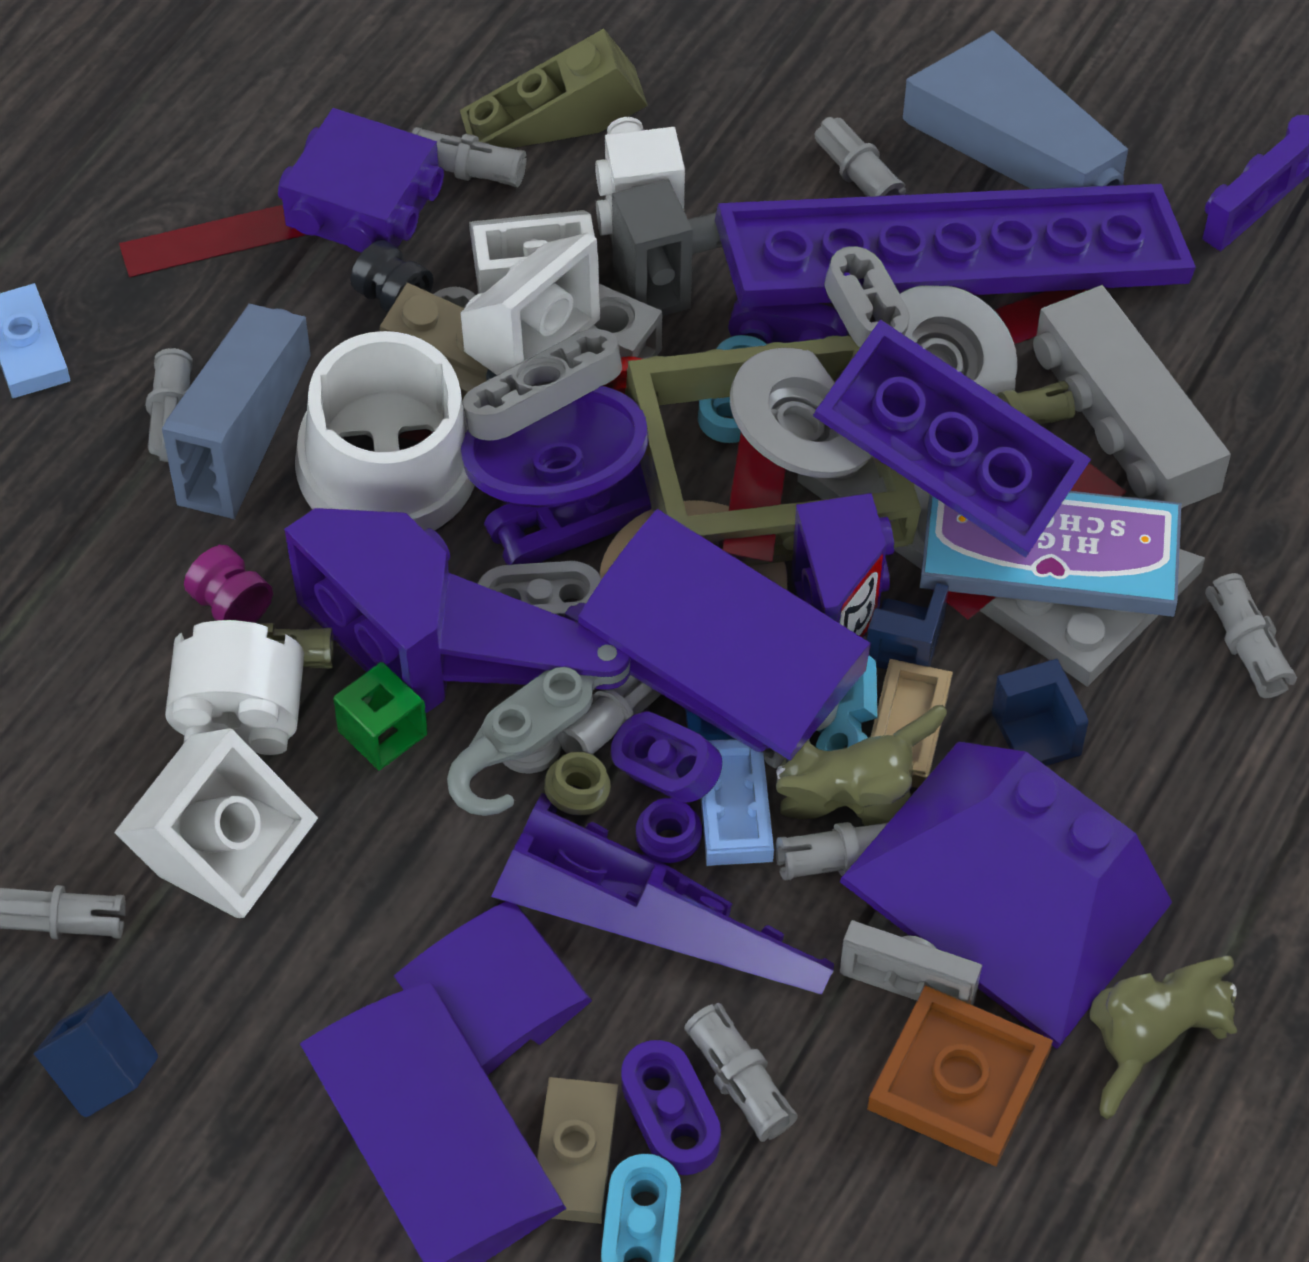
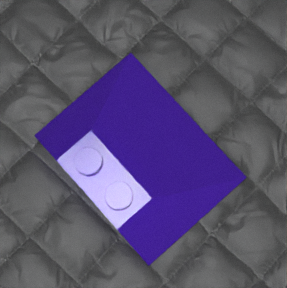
[840,742,1172,1049]

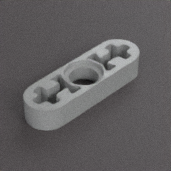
[463,329,622,440]

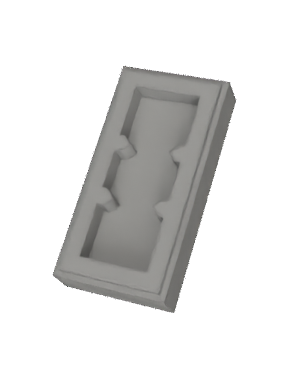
[840,920,982,1005]

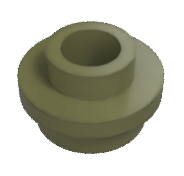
[544,752,611,815]

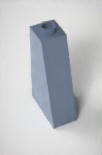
[903,30,1128,189]
[162,304,311,519]

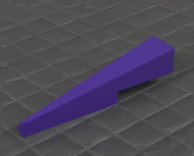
[491,793,834,994]

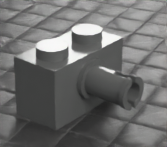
[612,179,722,316]

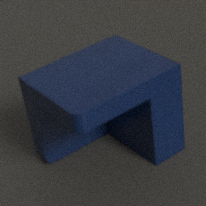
[867,583,949,670]
[991,658,1088,766]
[34,991,158,1117]

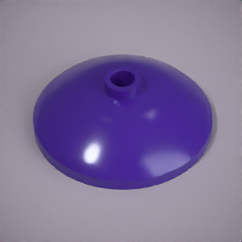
[461,386,649,508]

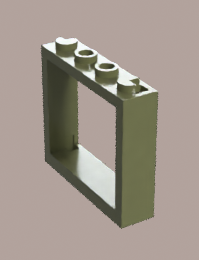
[625,336,921,566]

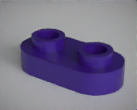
[728,300,849,344]
[611,712,722,803]
[621,1040,721,1175]

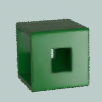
[333,662,427,771]

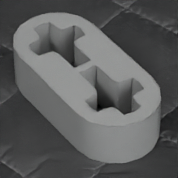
[824,246,910,347]

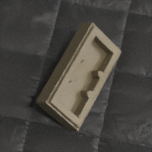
[537,1077,619,1224]

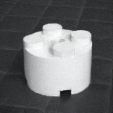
[165,620,304,755]

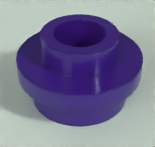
[636,798,702,863]

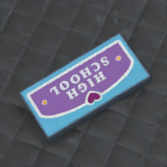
[920,491,1182,617]

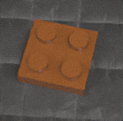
[867,985,1053,1167]

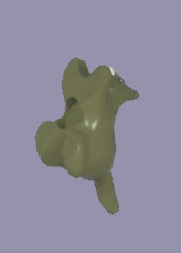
[776,705,947,826]
[1089,956,1237,1120]

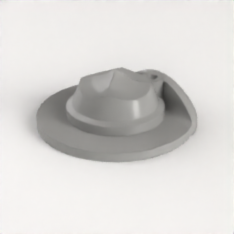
[888,285,1017,397]
[730,348,872,478]

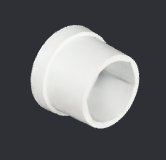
[295,331,475,530]

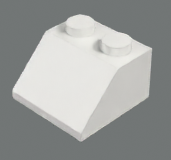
[461,233,600,375]
[114,728,318,918]

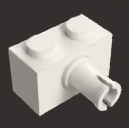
[595,117,685,246]

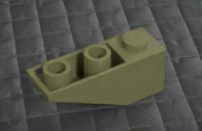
[460,29,648,148]

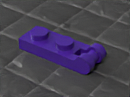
[1202,115,1309,252]
[484,462,652,565]

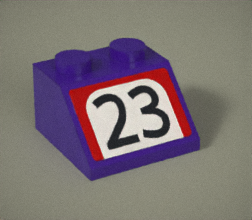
[791,493,894,638]

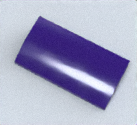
[813,319,1091,558]
[578,509,870,761]
[300,982,567,1262]

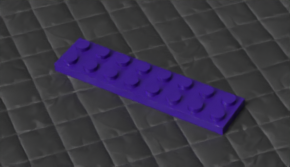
[715,184,1196,307]

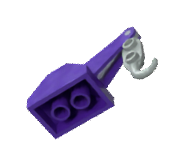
[284,508,630,816]

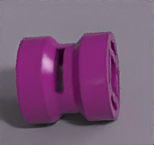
[184,545,273,623]

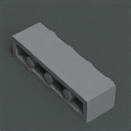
[1033,285,1231,508]

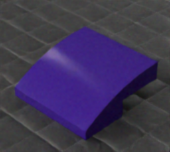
[394,901,592,1076]

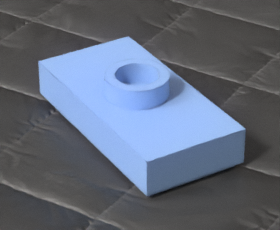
[0,283,70,399]
[700,739,774,866]

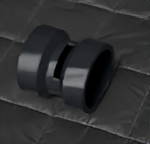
[350,240,434,313]

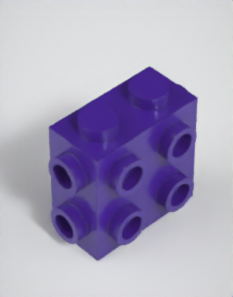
[278,108,444,253]

